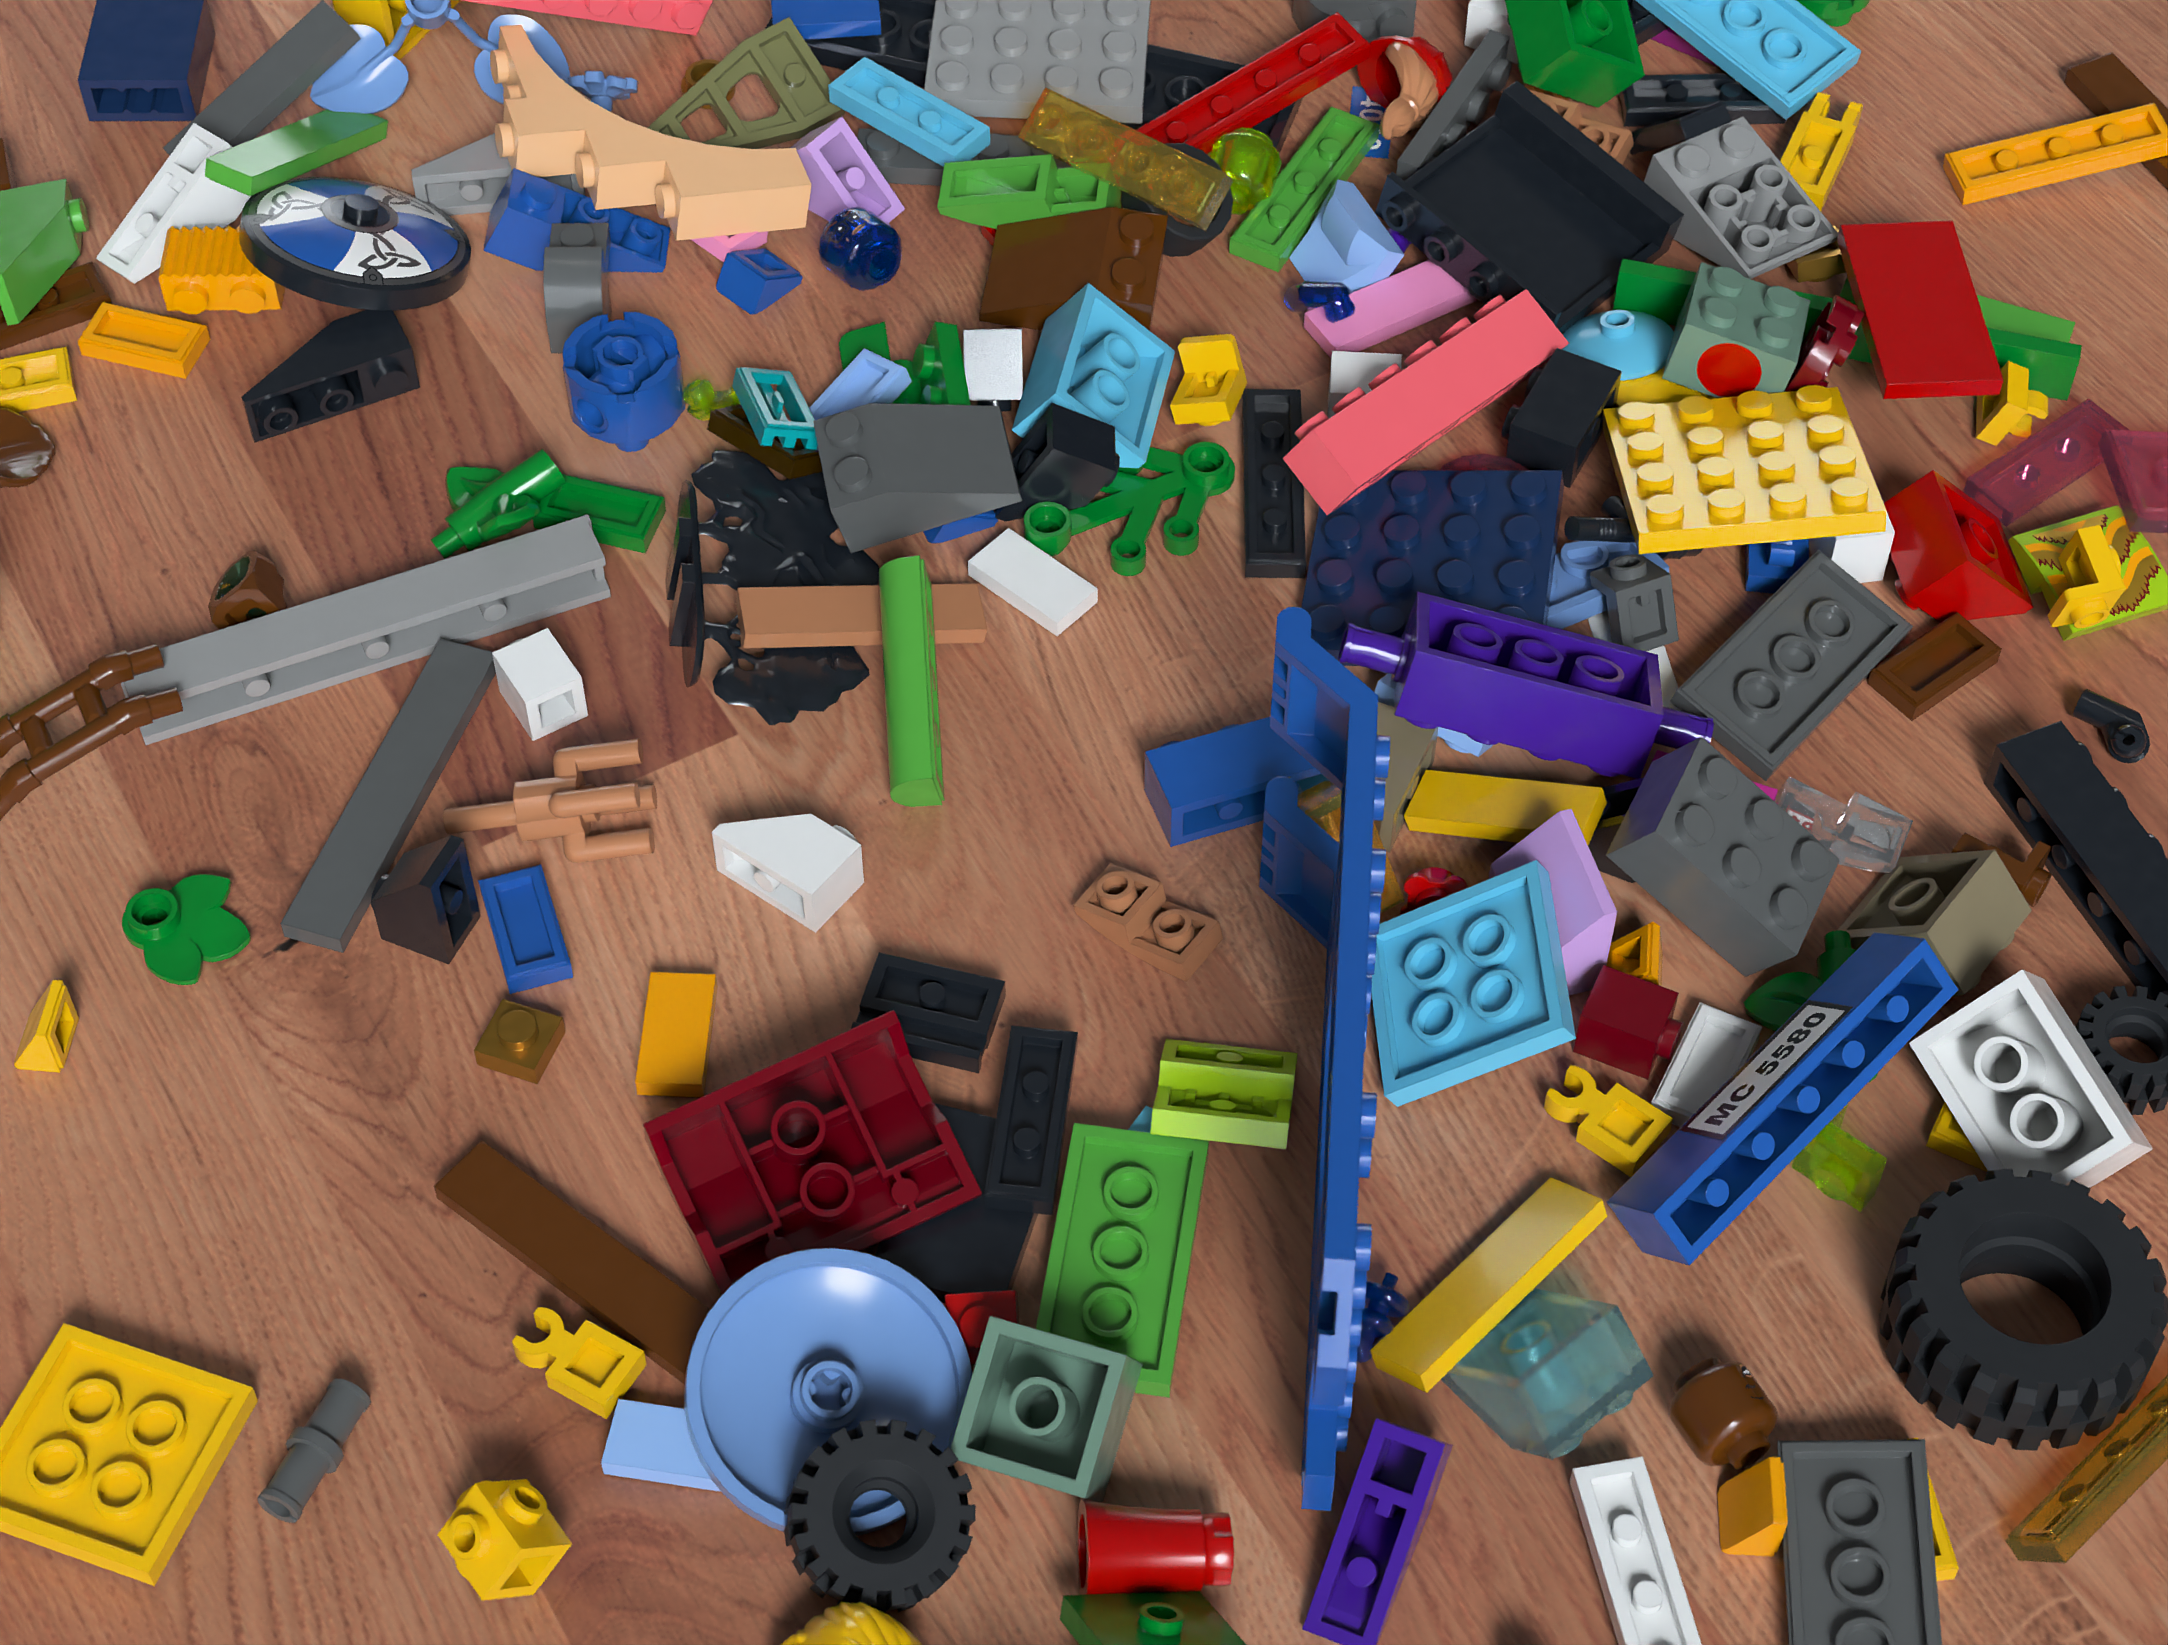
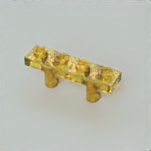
[1018,87,1234,231]

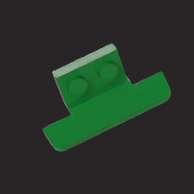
[839,321,971,405]

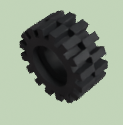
[2076,985,2168,1115]

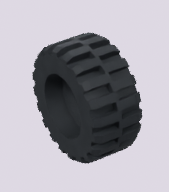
[1879,1169,2168,1451]

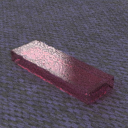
[1963,398,2132,527]

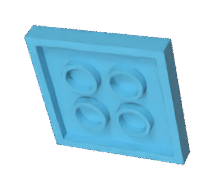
[1371,860,1576,1107]

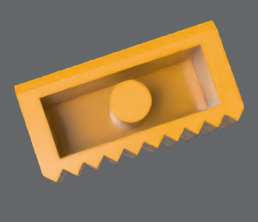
[158,225,285,314]

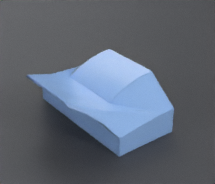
[1289,180,1404,296]

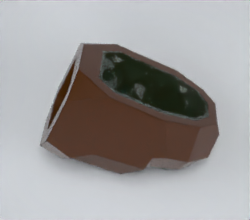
[208,551,287,630]

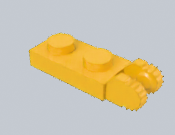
[1780,92,1863,211]

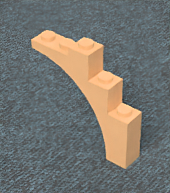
[490,25,812,241]

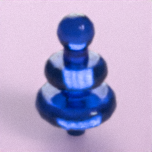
[1357,1273,1410,1363]

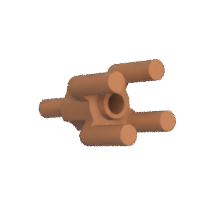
[443,738,657,863]

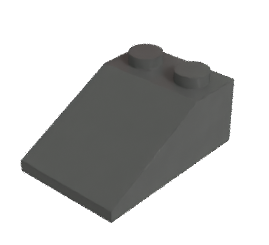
[813,403,1022,553]

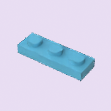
[828,57,990,167]

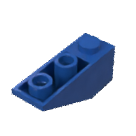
[483,168,670,273]

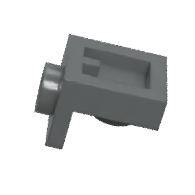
[1590,555,1679,651]

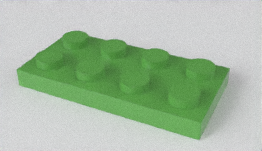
[1036,1123,1209,1398]

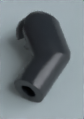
[2072,689,2150,764]

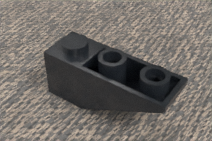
[241,310,420,443]

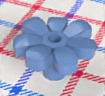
[568,70,638,112]

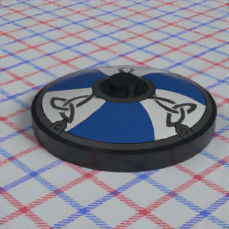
[239,177,471,311]

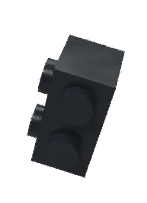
[1501,348,1622,488]

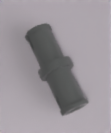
[257,1379,371,1523]

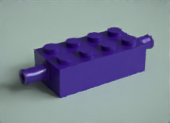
[1338,592,1714,779]

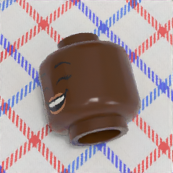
[1669,1358,1778,1469]

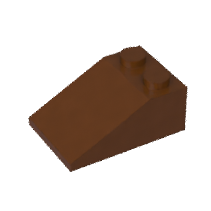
[979,207,1168,331]

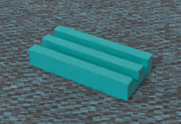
[732,367,818,450]

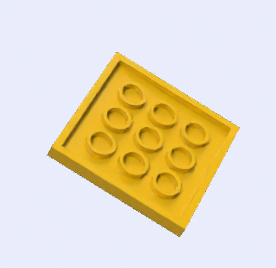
[1603,385,1887,554]

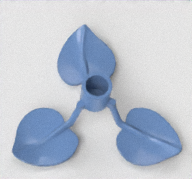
[310,0,570,114]

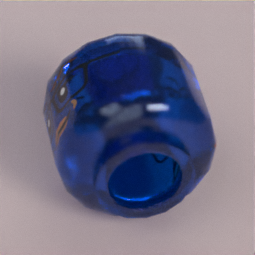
[818,207,902,291]

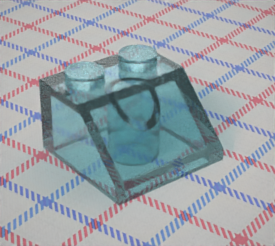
[1441,1288,1654,1460]

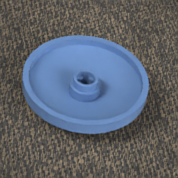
[684,1248,972,1536]

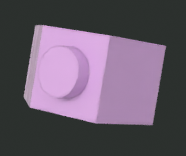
[790,117,905,241]

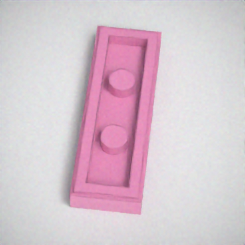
[1304,260,1477,358]

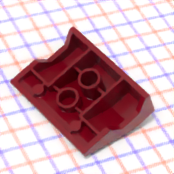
[643,1010,982,1296]

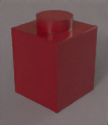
[1573,965,1683,1080]

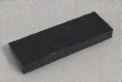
[1619,74,1786,127]
[984,1025,1078,1215]

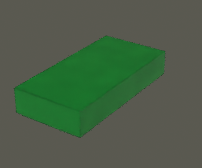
[533,474,666,554]

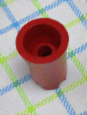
[1077,1499,1234,1595]

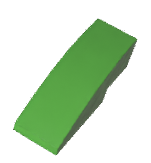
[937,154,1122,229]

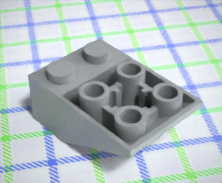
[1644,117,1838,279]

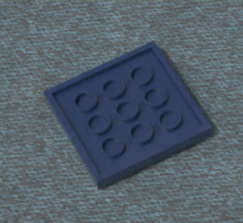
[1301,470,1564,666]

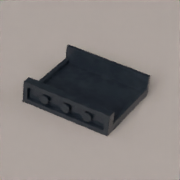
[1375,81,1684,334]

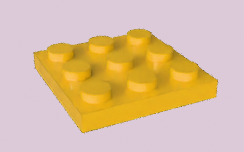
[0,1323,258,1586]

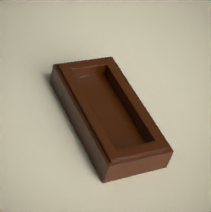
[1867,612,2002,721]

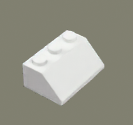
[1909,969,2153,1187]

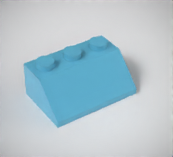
[1012,283,1175,468]

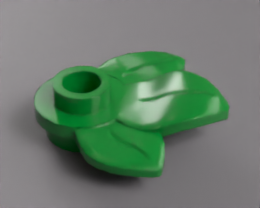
[122,874,251,985]

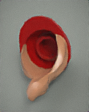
[1357,36,1452,140]

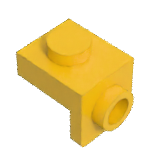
[1170,334,1247,426]
[2047,524,2126,628]

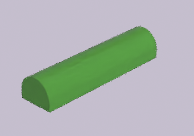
[879,555,945,807]

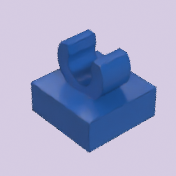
[1745,539,1809,594]

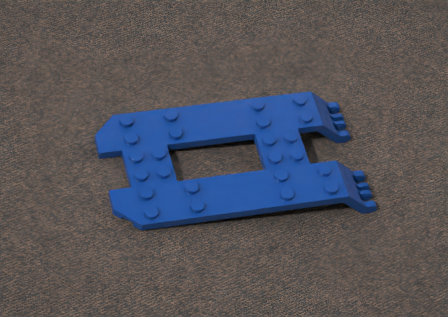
[1259,607,1390,1511]

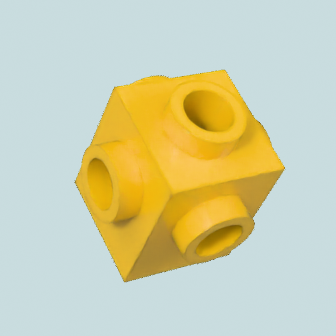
[437,1479,572,1601]

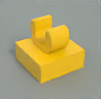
[1976,361,2048,446]

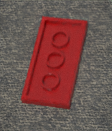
[1837,220,2004,399]

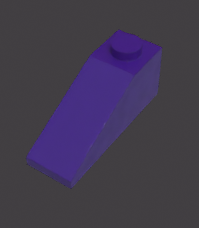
[1302,1418,1453,1645]

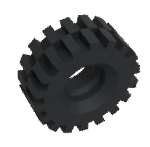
[784,1419,976,1613]

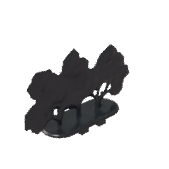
[666,450,880,726]

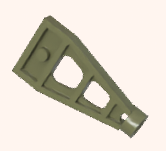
[647,17,845,149]

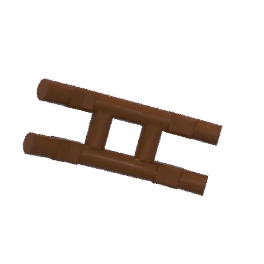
[0,644,183,821]

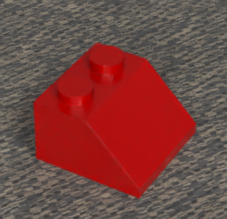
[1884,470,2034,623]

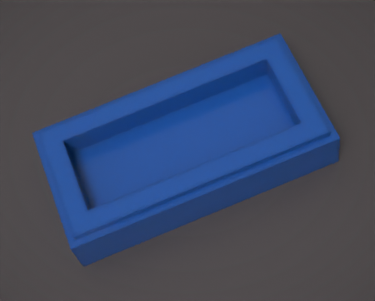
[478,864,573,994]

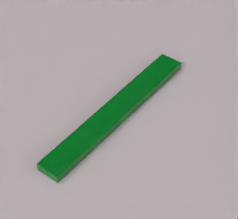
[1613,259,2082,401]

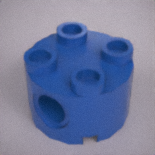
[562,312,686,452]

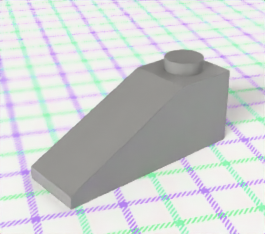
[412,133,585,216]

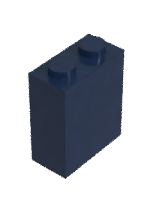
[77,0,215,121]

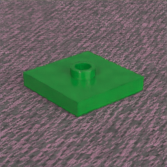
[1060,1591,1246,1645]

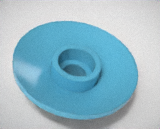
[1563,310,1674,381]

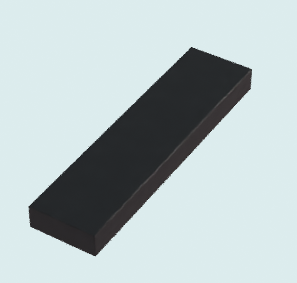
[1242,389,1306,578]

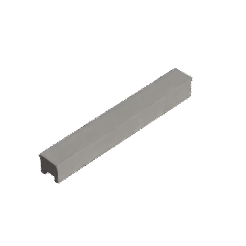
[121,515,611,745]

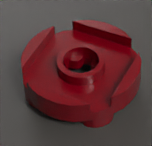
[1784,294,1864,392]

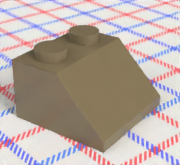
[1838,849,2032,997]

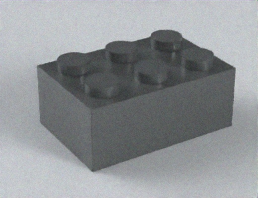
[1606,737,1840,977]

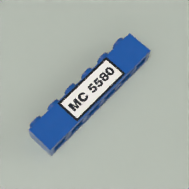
[1607,932,1958,1266]

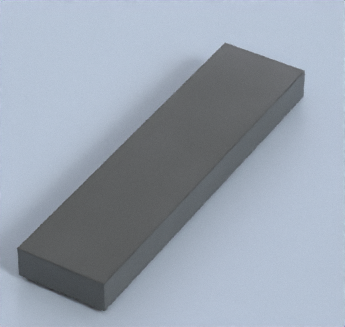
[163,0,361,155]

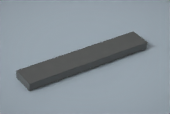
[280,639,496,953]

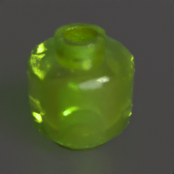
[1210,128,1281,215]

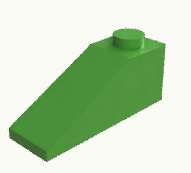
[0,179,89,326]

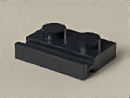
[851,952,1006,1074]

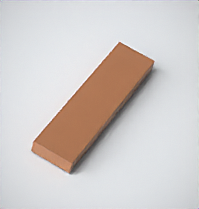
[735,583,987,648]

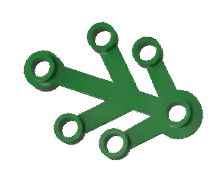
[1024,442,1235,576]

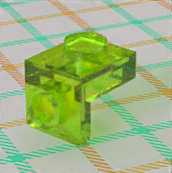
[1792,1104,1887,1212]

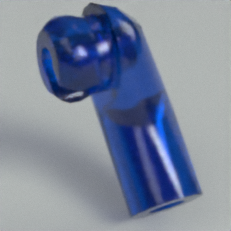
[1284,281,1356,323]

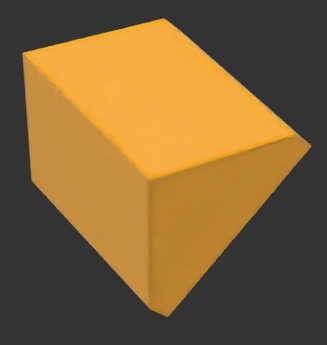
[1606,922,1663,986]

